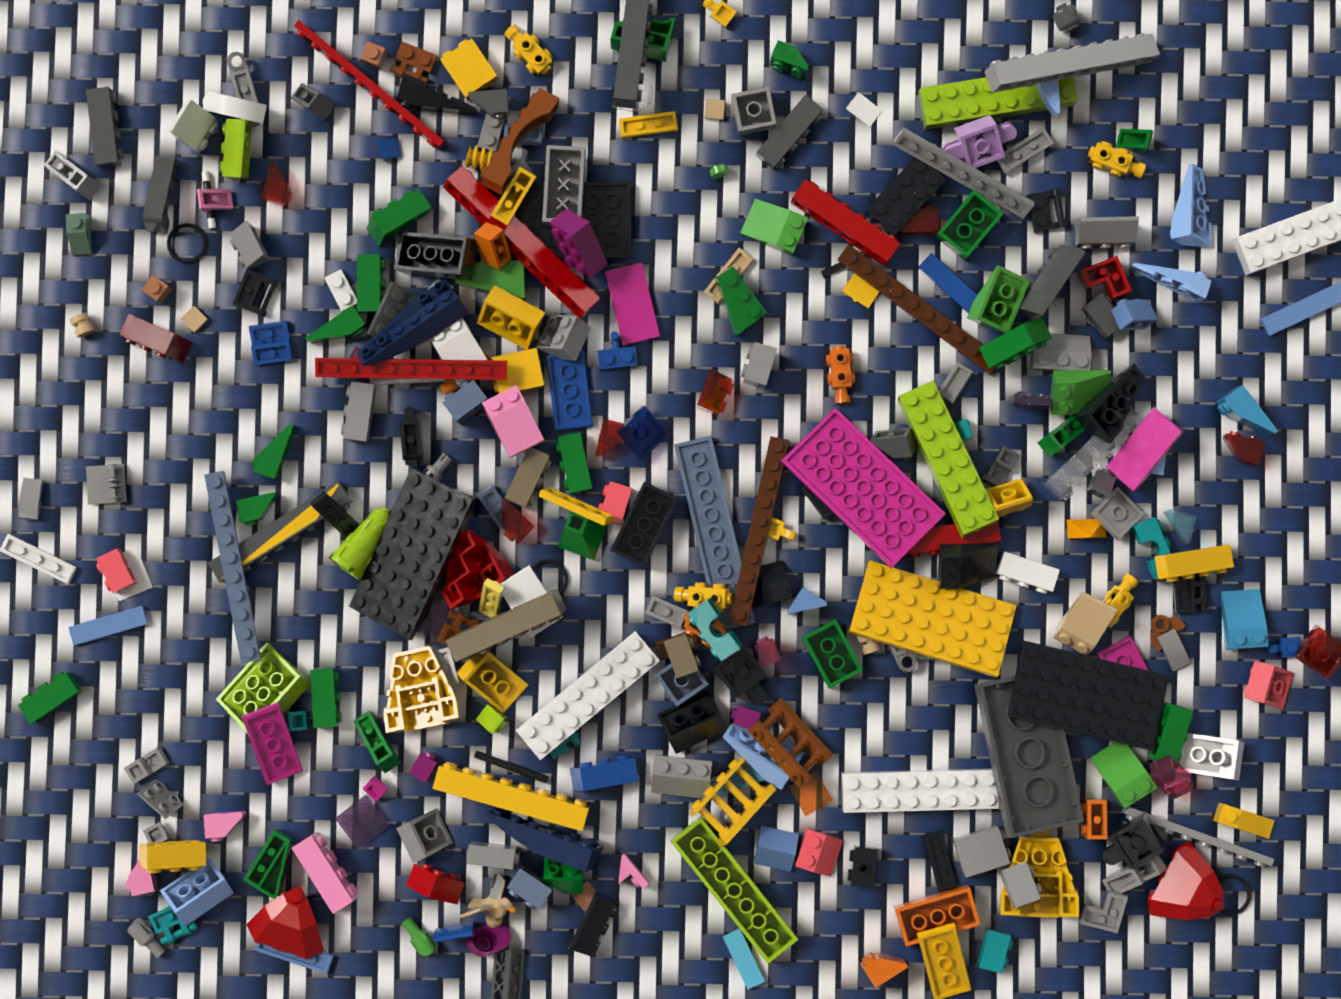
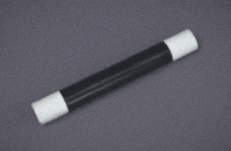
[201,171,216,229]

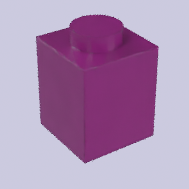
[730,705,761,729]
[409,751,439,783]

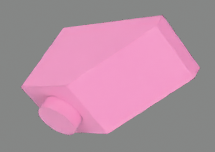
[204,811,246,842]
[126,859,158,896]

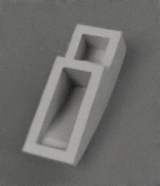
[1102,855,1166,893]

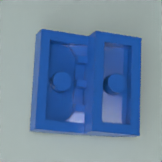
[249,320,292,365]
[434,922,476,943]

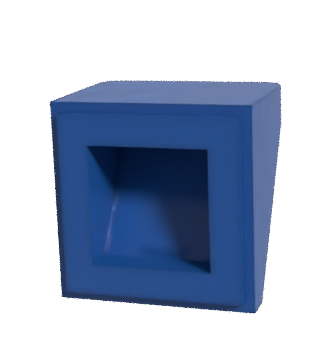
[378,138,401,161]

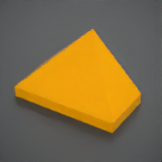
[1067,519,1106,539]

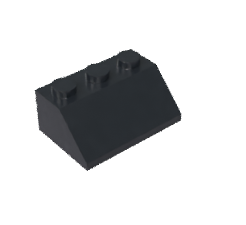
[657,689,728,754]
[569,891,618,956]

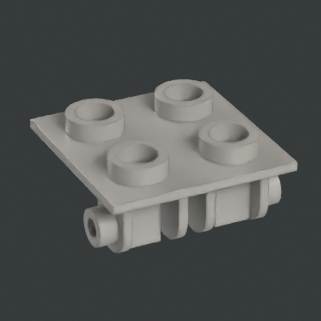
[86,464,127,505]
[137,779,184,820]

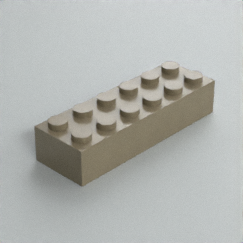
[446,589,567,663]

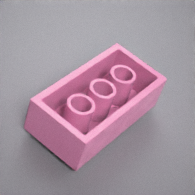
[292,832,358,914]

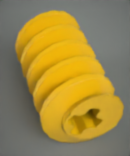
[465,145,493,171]

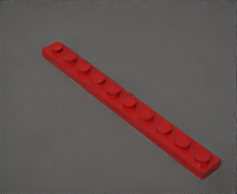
[294,20,446,150]
[315,358,508,380]

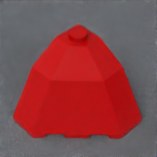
[442,529,514,609]
[1148,842,1225,920]
[247,886,324,960]

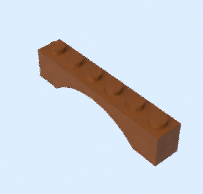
[480,88,559,195]

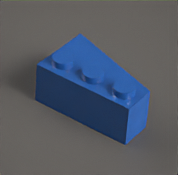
[570,755,639,791]

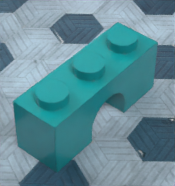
[1131,517,1171,579]
[688,598,743,661]

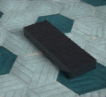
[310,491,360,538]
[923,830,957,892]

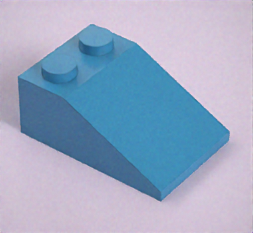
[1216,385,1278,436]
[1220,589,1269,649]

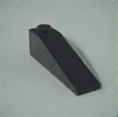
[397,73,477,115]
[1075,363,1145,444]

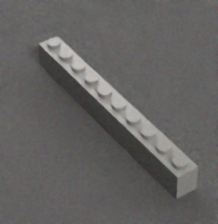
[984,33,1160,93]

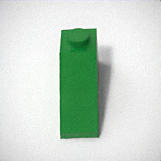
[305,305,367,343]
[1037,414,1085,457]
[252,424,297,480]
[353,711,401,773]

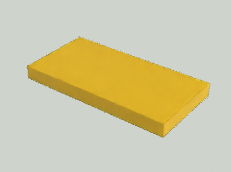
[917,923,972,999]

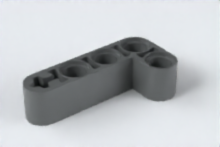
[143,155,178,234]

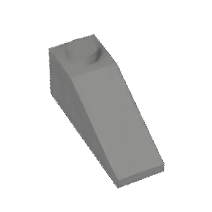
[44,150,101,201]

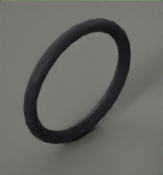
[167,223,207,263]
[532,559,568,595]
[1218,874,1251,915]

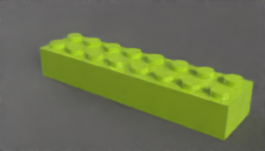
[918,77,1078,130]
[897,380,999,538]
[671,815,798,964]

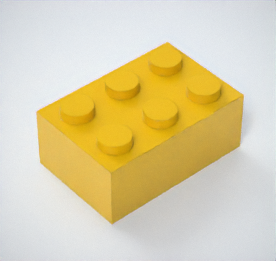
[477,285,545,350]
[139,840,206,873]

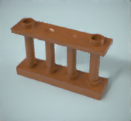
[747,698,833,788]

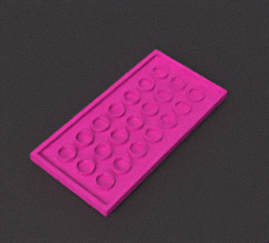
[781,408,946,569]

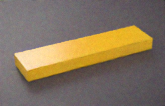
[539,487,615,526]

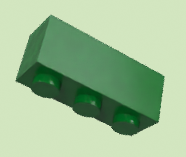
[357,254,386,314]
[555,432,593,494]
[310,668,342,728]
[18,671,83,724]
[1148,702,1193,766]

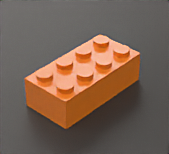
[893,885,981,947]

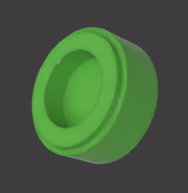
[709,164,729,179]

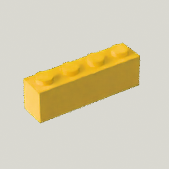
[1154,544,1234,582]

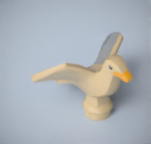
[460,873,515,928]

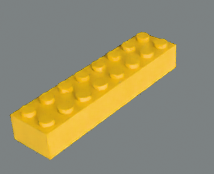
[432,762,590,831]

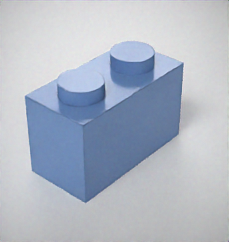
[1111,299,1158,330]

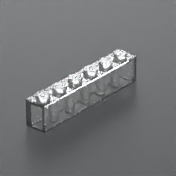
[1043,407,1144,501]

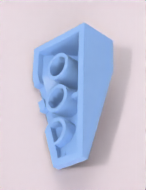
[1170,163,1212,248]
[1129,263,1211,303]
[723,723,804,790]

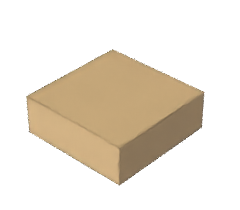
[704,99,725,120]
[181,306,208,333]

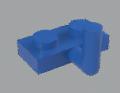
[597,332,638,370]

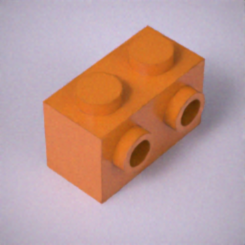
[474,222,512,270]
[1081,799,1107,839]

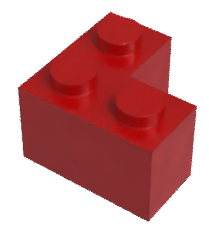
[1078,256,1132,300]
[406,863,465,904]

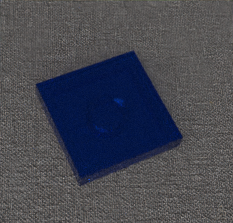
[616,406,668,460]

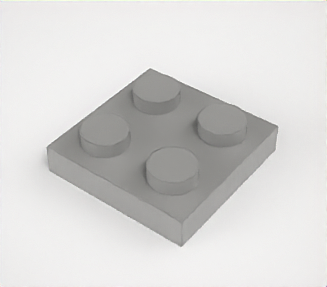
[1090,486,1144,541]

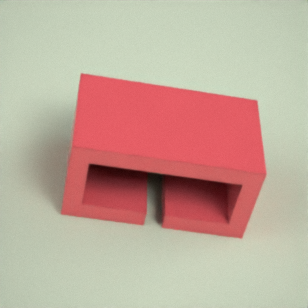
[598,481,632,525]
[96,548,137,593]

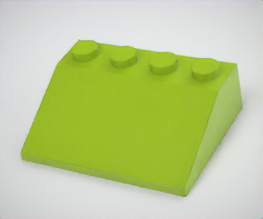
[216,642,311,733]

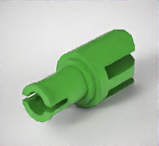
[402,917,436,957]

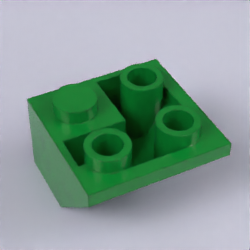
[770,40,808,79]
[558,511,607,560]
[543,857,584,894]

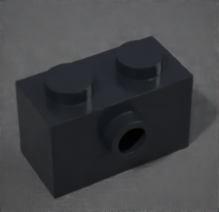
[847,845,878,888]

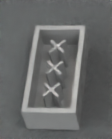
[542,145,586,226]

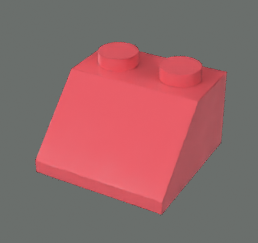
[1244,661,1294,710]
[794,827,843,877]

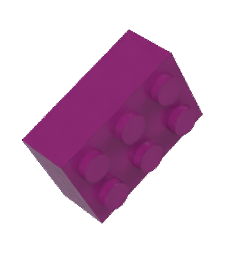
[549,208,608,278]

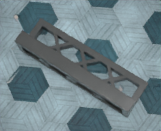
[491,948,525,999]

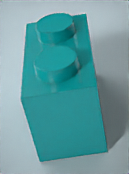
[977,928,1013,974]

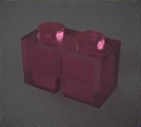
[754,636,781,667]
[1150,754,1194,799]

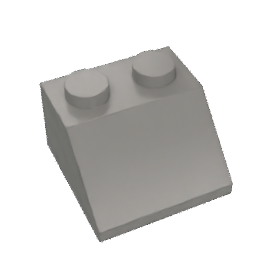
[230,221,270,270]
[396,808,453,863]

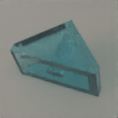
[1163,509,1197,545]

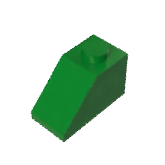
[236,492,277,526]

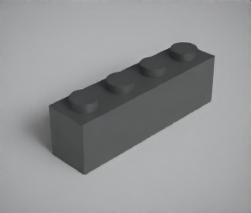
[86,87,124,168]
[756,94,823,170]

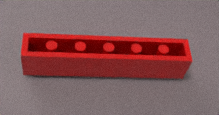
[791,179,900,267]
[906,522,1001,558]

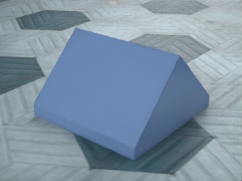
[787,587,827,614]
[753,825,799,872]

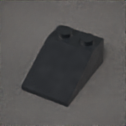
[938,543,998,589]

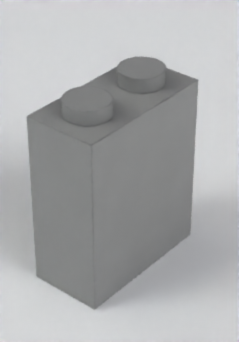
[952,825,1012,878]
[466,841,521,870]

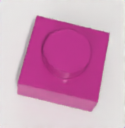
[363,776,388,802]

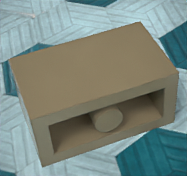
[664,634,701,678]

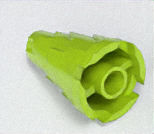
[329,506,391,580]

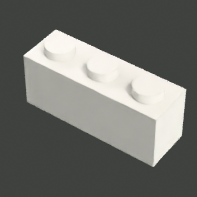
[996,552,1060,594]

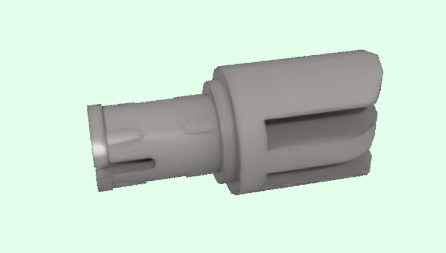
[423,453,453,481]
[127,918,166,958]

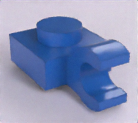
[1266,637,1302,658]

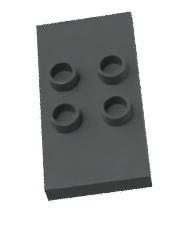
[974,676,1084,838]

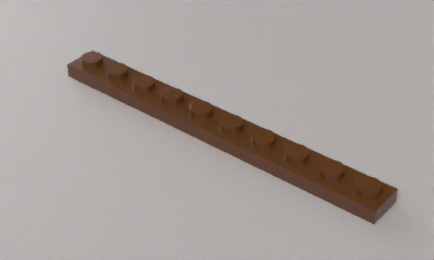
[837,244,996,375]
[728,436,790,627]

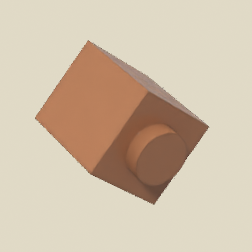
[360,41,388,71]
[142,275,172,304]

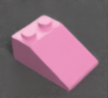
[482,385,544,458]

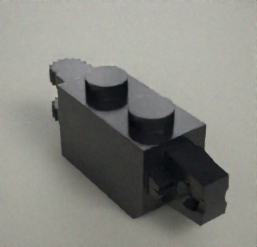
[400,406,424,470]

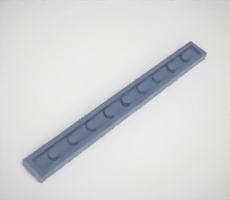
[204,471,261,664]

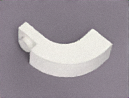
[203,91,267,124]

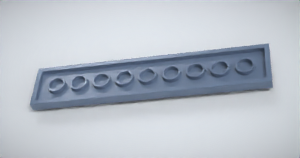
[674,436,756,630]

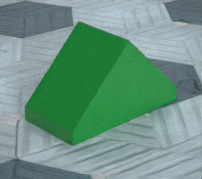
[1116,129,1153,155]

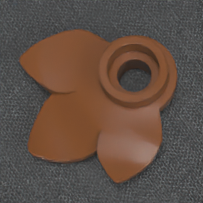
[1150,615,1185,651]

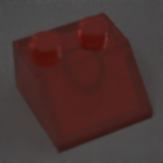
[697,369,734,416]
[1295,624,1341,680]

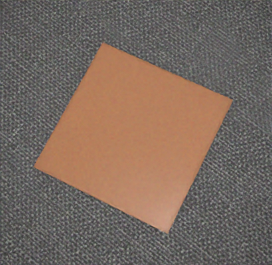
[571,881,596,912]

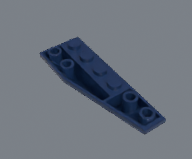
[357,278,469,367]
[486,808,604,872]

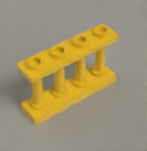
[689,757,776,847]

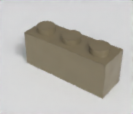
[505,447,552,509]

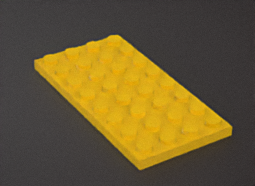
[848,560,1017,678]

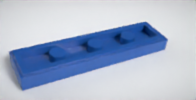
[918,253,977,314]

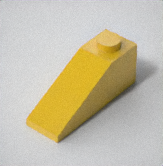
[491,167,536,226]
[1213,802,1275,839]

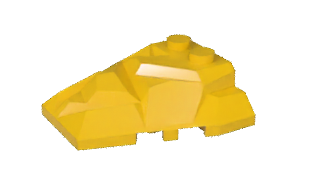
[383,646,460,733]
[1000,837,1079,918]

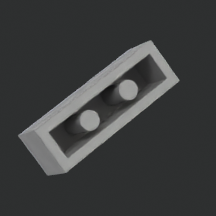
[341,381,377,443]

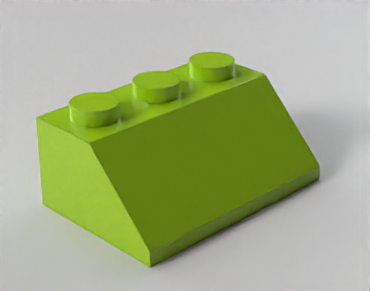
[220,119,253,179]

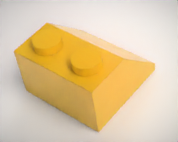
[985,479,1033,517]

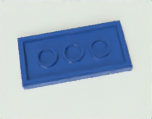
[546,350,593,431]

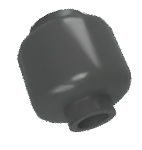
[1053,3,1081,33]

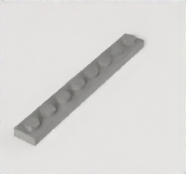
[893,127,1034,219]
[1122,806,1274,868]

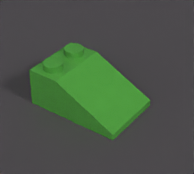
[740,199,808,256]
[967,265,1030,334]
[1049,370,1111,415]
[1090,742,1157,809]

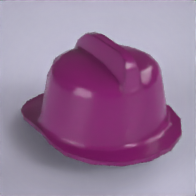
[466,924,511,958]

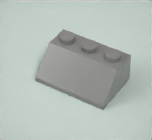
[1075,216,1139,250]
[1029,333,1092,372]
[651,754,713,798]

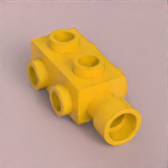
[504,24,553,76]
[1087,141,1146,179]
[1102,573,1139,627]
[674,582,733,612]

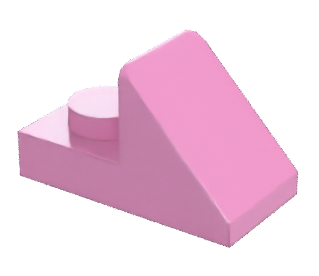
[197,189,233,212]
[618,853,649,889]

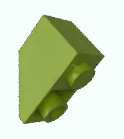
[476,703,507,734]

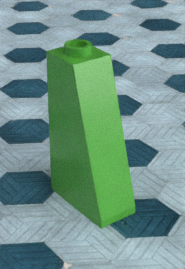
[452,260,526,300]

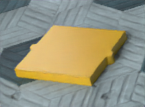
[842,274,879,309]

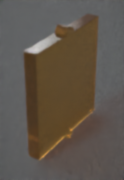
[788,771,832,816]

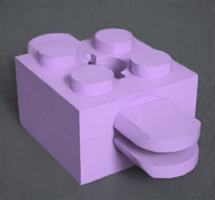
[942,115,1017,168]

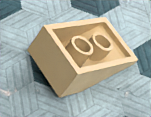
[1053,592,1117,656]

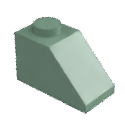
[66,213,92,256]

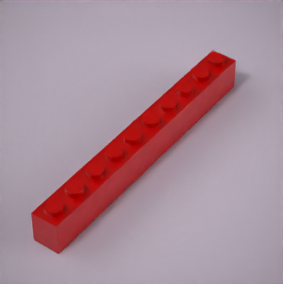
[443,166,600,319]

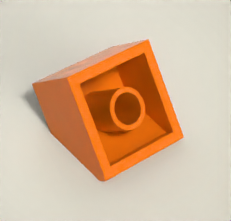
[860,952,908,988]

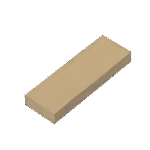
[703,248,754,304]

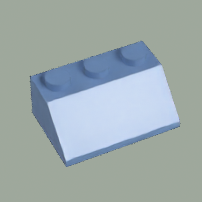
[160,857,234,927]

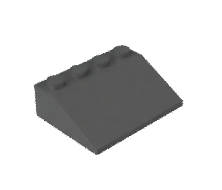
[1018,245,1085,321]

